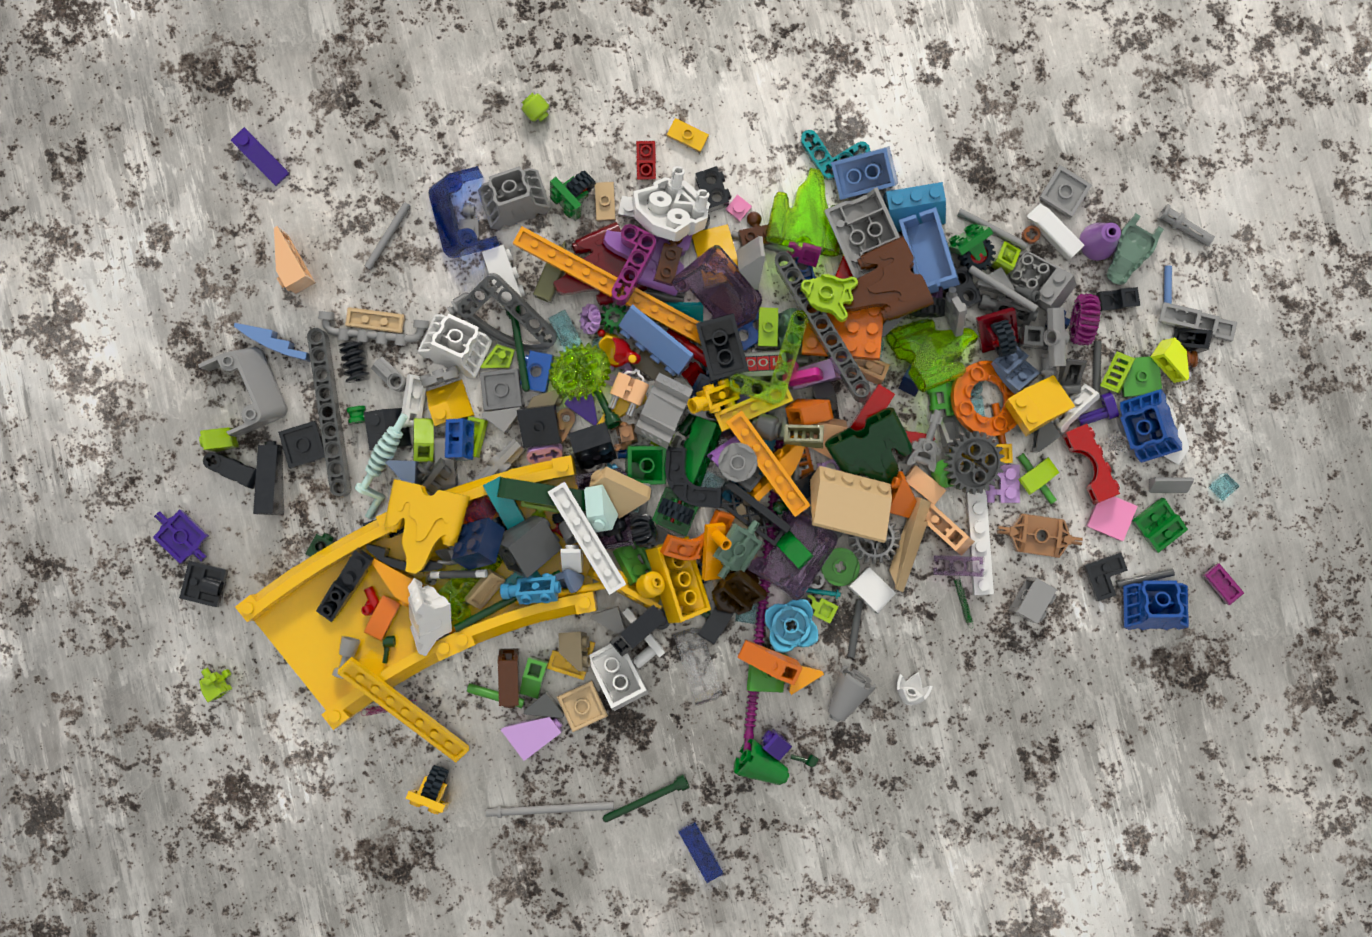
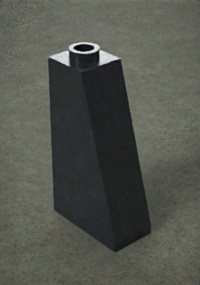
[253,441,284,515]

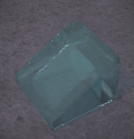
[1209,473,1240,500]
[735,604,757,624]

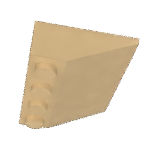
[810,466,892,543]

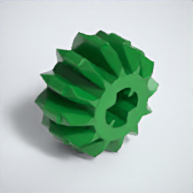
[600,303,627,334]

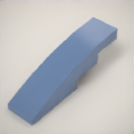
[234,323,310,362]

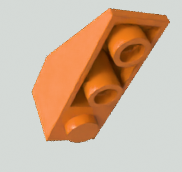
[738,640,803,685]

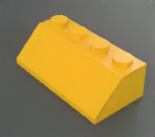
[645,536,711,623]

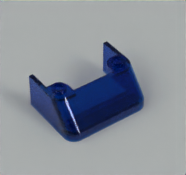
[428,166,501,258]

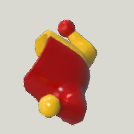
[597,329,641,368]

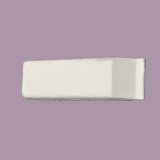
[1027,203,1084,261]

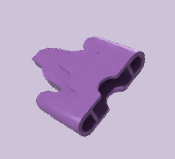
[603,230,692,296]

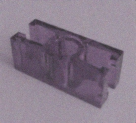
[933,555,985,577]

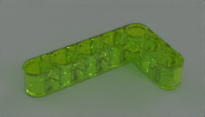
[729,310,808,405]

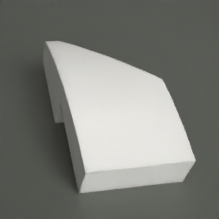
[1164,422,1189,465]

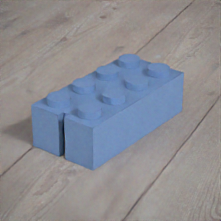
[899,207,960,294]

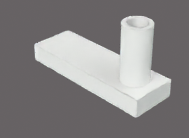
[622,607,665,668]

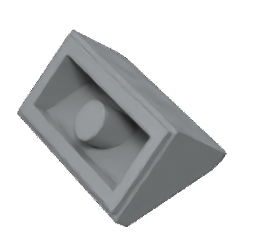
[1149,477,1194,493]

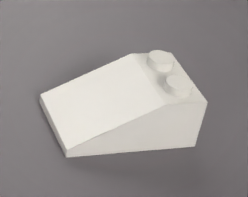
[589,644,648,711]

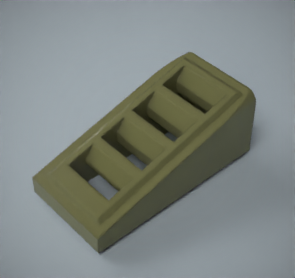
[784,424,824,448]

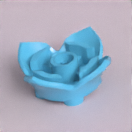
[765,599,818,653]

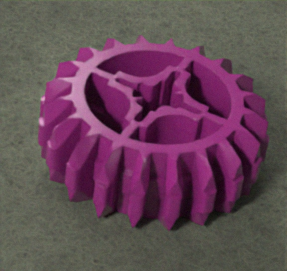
[1069,293,1101,346]

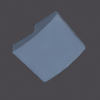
[991,345,1040,394]

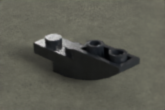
[316,547,374,622]

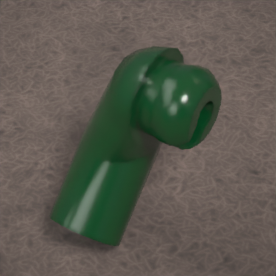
[773,501,789,515]

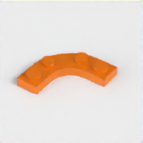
[660,509,735,561]

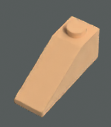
[925,500,975,556]

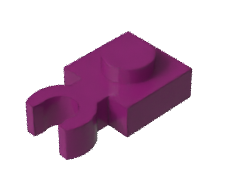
[786,241,822,267]

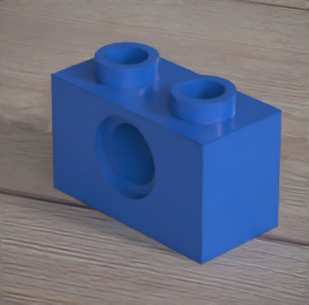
[520,351,554,394]

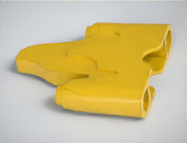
[384,479,470,574]

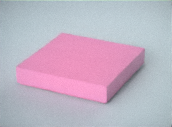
[1086,496,1138,541]

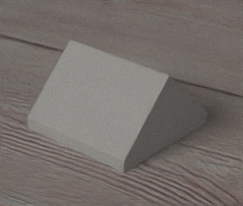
[736,236,765,290]

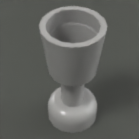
[332,636,361,679]

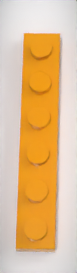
[726,410,811,517]

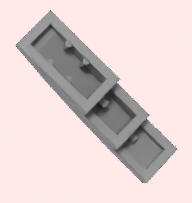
[1159,302,1237,342]

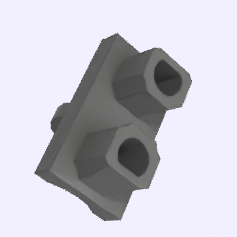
[417,457,452,494]

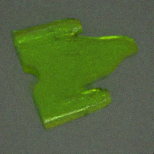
[766,168,840,257]
[886,318,978,392]

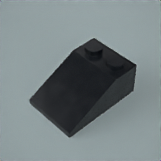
[696,313,749,381]

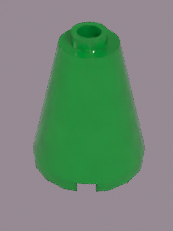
[733,739,789,785]

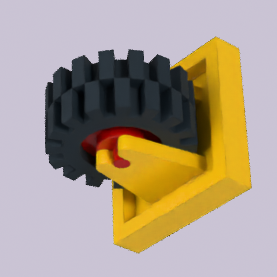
[405,765,450,815]

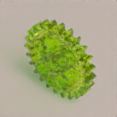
[549,342,611,401]

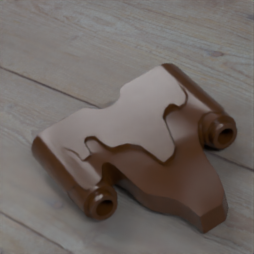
[843,236,934,321]

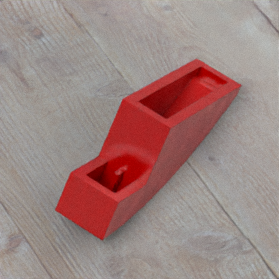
[849,384,895,430]

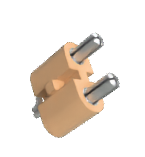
[608,369,649,417]

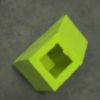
[413,418,434,462]
[199,427,239,452]

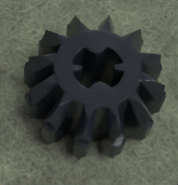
[630,514,657,548]

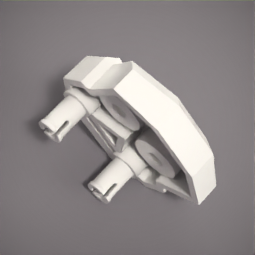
[632,166,710,241]

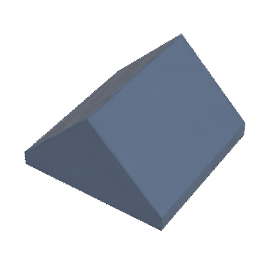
[385,460,423,485]

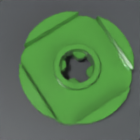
[821,548,860,586]

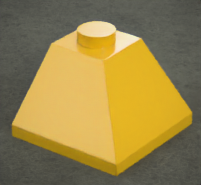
[426,379,474,428]

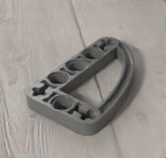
[458,273,558,351]

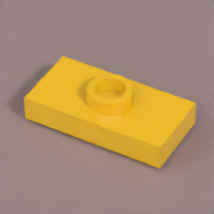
[667,118,709,153]

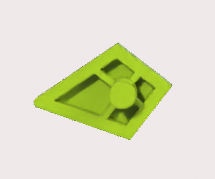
[481,344,515,369]

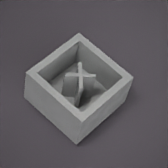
[1009,577,1057,624]

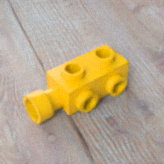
[687,378,740,414]

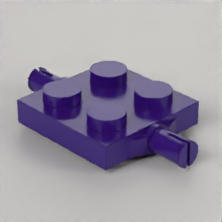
[153,509,209,564]

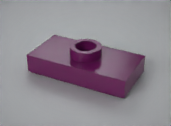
[1202,563,1244,605]

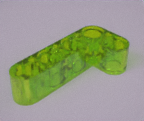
[438,554,502,623]

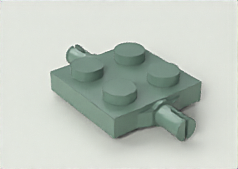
[713,519,763,579]

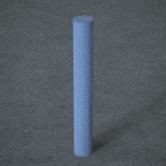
[1164,265,1172,304]

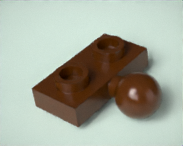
[738,211,780,247]

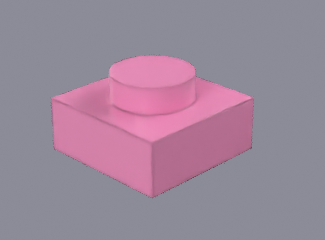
[725,194,752,222]

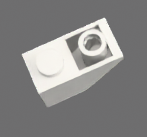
[561,545,583,573]

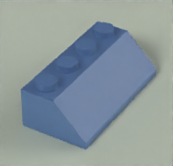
[619,304,694,377]

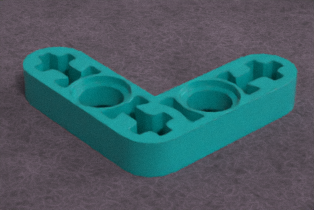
[800,130,870,180]

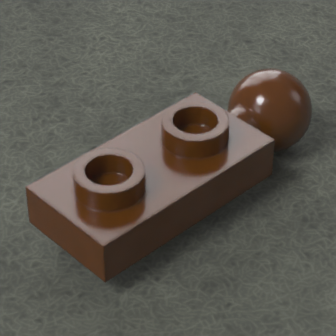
[653,238,683,286]

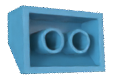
[883,182,946,232]

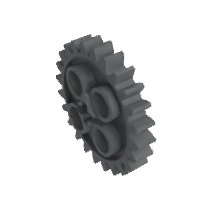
[943,431,1005,494]

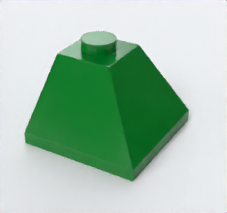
[625,446,666,485]

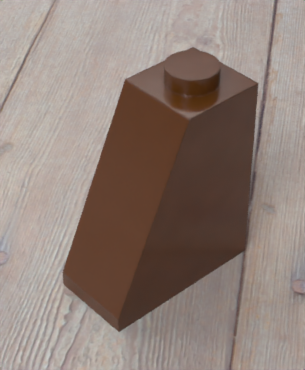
[498,648,519,708]

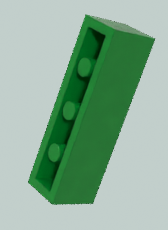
[669,417,722,489]

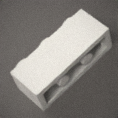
[482,245,526,309]

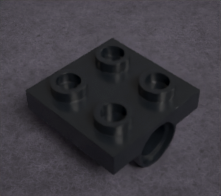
[179,561,228,607]

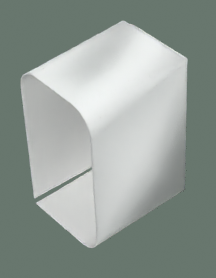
[848,567,896,614]

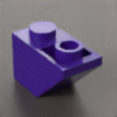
[761,728,792,761]

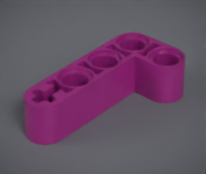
[612,224,656,306]

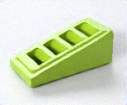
[1100,351,1135,394]

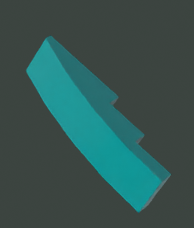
[483,476,526,530]

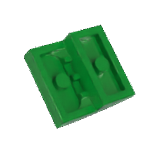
[1132,497,1188,553]

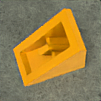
[788,665,824,695]

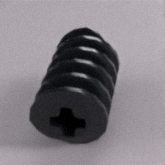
[339,341,370,383]

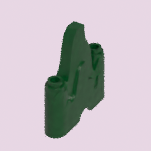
[825,407,912,488]

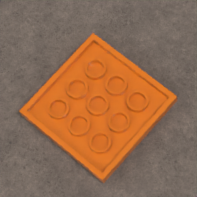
[801,279,884,361]

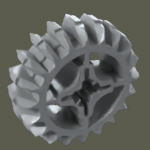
[848,517,901,564]

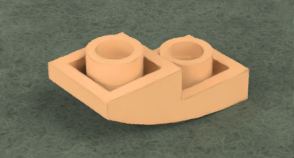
[905,464,946,505]

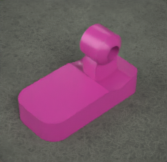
[782,359,823,387]

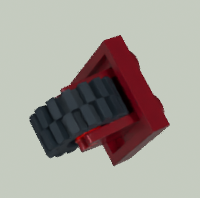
[976,307,1019,357]

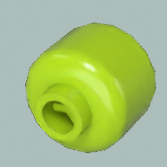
[521,93,550,122]

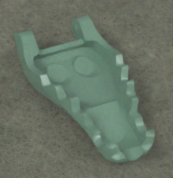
[1106,213,1164,285]

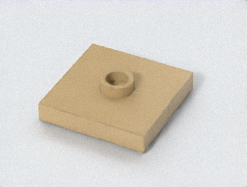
[557,680,608,732]

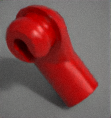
[361,586,379,616]

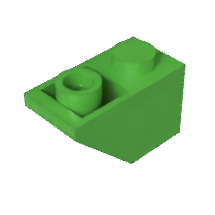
[519,656,549,699]

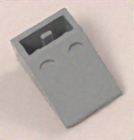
[1007,250,1077,311]

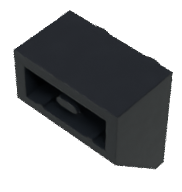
[568,422,617,470]

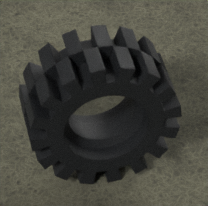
[910,297,945,318]

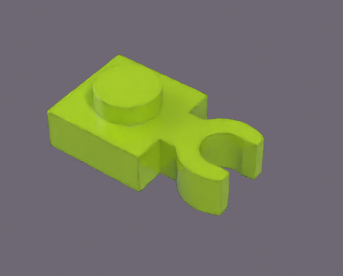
[806,594,839,624]

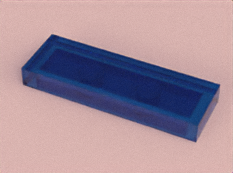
[678,821,724,883]

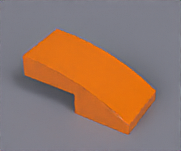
[364,595,401,641]

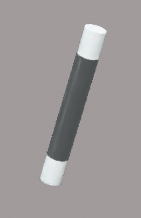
[430,569,488,579]

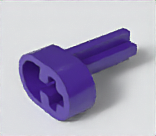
[1077,392,1119,426]

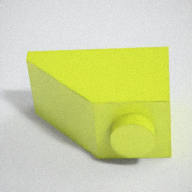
[1151,338,1189,383]

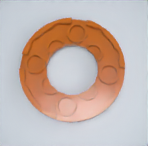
[951,361,1017,437]

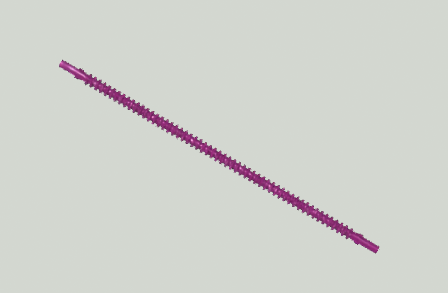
[743,440,784,751]

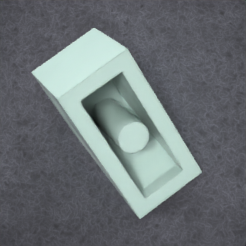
[584,484,618,533]

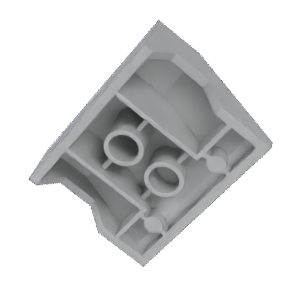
[824,187,900,279]

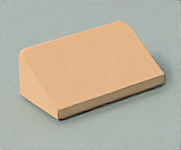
[850,359,890,385]

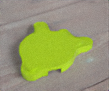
[800,274,858,322]

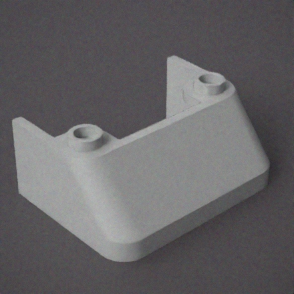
[198,347,287,437]

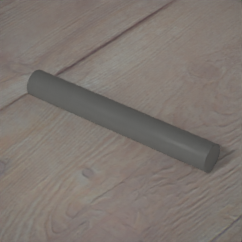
[1093,341,1102,394]
[1116,568,1175,588]
[847,599,863,658]

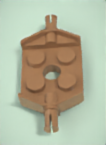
[997,514,1083,558]

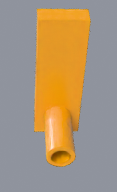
[701,522,732,581]

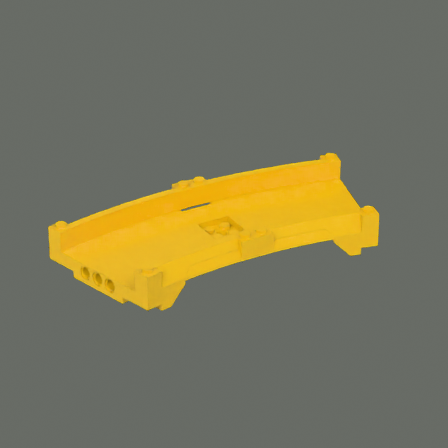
[235,455,598,730]

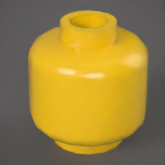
[636,571,665,599]

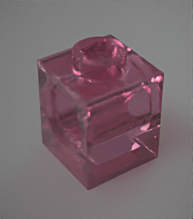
[464,496,497,523]

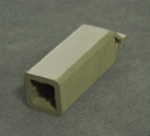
[533,241,567,304]

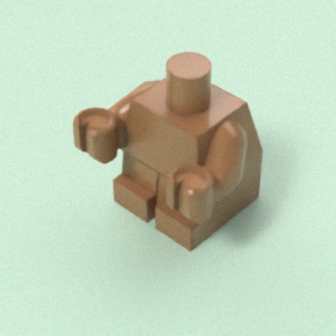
[611,421,638,452]

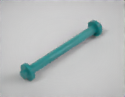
[784,583,841,599]

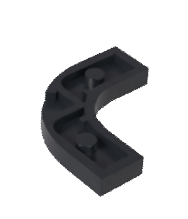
[665,447,723,508]

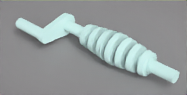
[355,413,408,519]

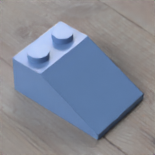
[831,146,898,200]

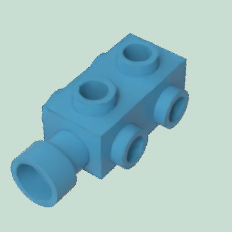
[500,573,562,605]

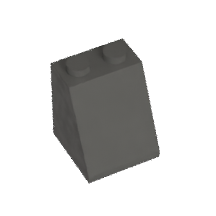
[498,515,562,578]

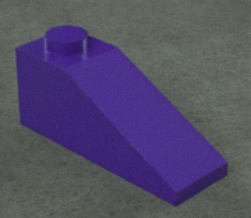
[231,127,290,186]

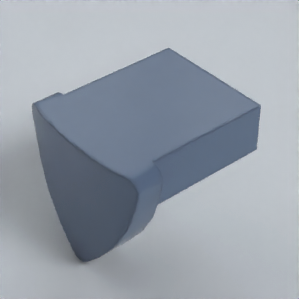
[553,569,584,593]

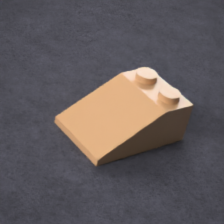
[274,226,316,294]

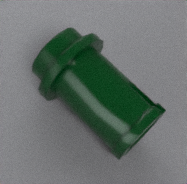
[677,414,697,437]

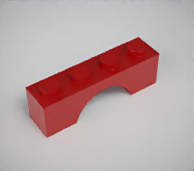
[1062,424,1120,505]

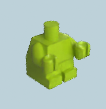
[199,668,232,703]

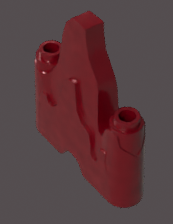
[553,222,647,306]

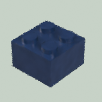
[451,518,505,570]

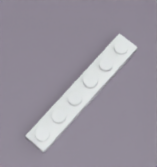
[548,482,626,595]
[966,489,994,595]

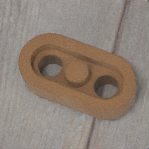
[557,408,576,444]

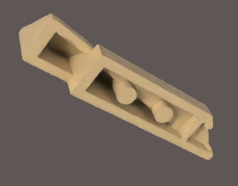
[889,497,931,592]

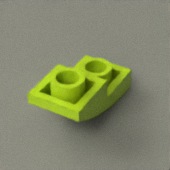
[1018,457,1060,495]

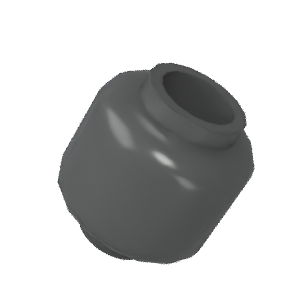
[752,413,782,441]

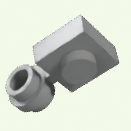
[459,203,480,240]

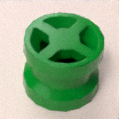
[346,406,366,424]

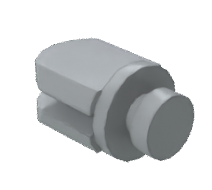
[447,292,474,316]

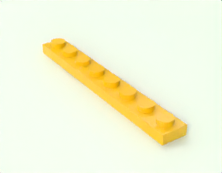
[338,657,469,763]

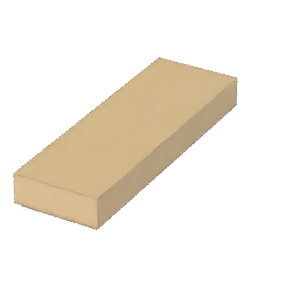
[345,307,405,334]

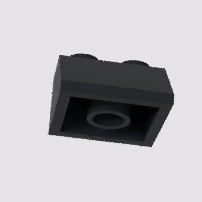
[364,408,412,451]

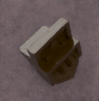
[711,568,768,616]

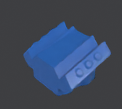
[1120,389,1182,463]
[1123,580,1189,630]

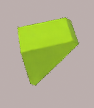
[991,241,1021,275]

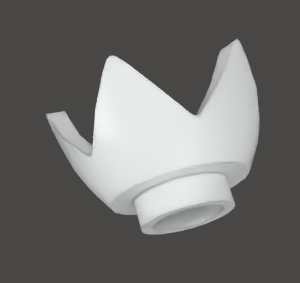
[897,672,933,706]

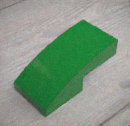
[776,531,814,569]

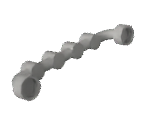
[318,311,429,346]

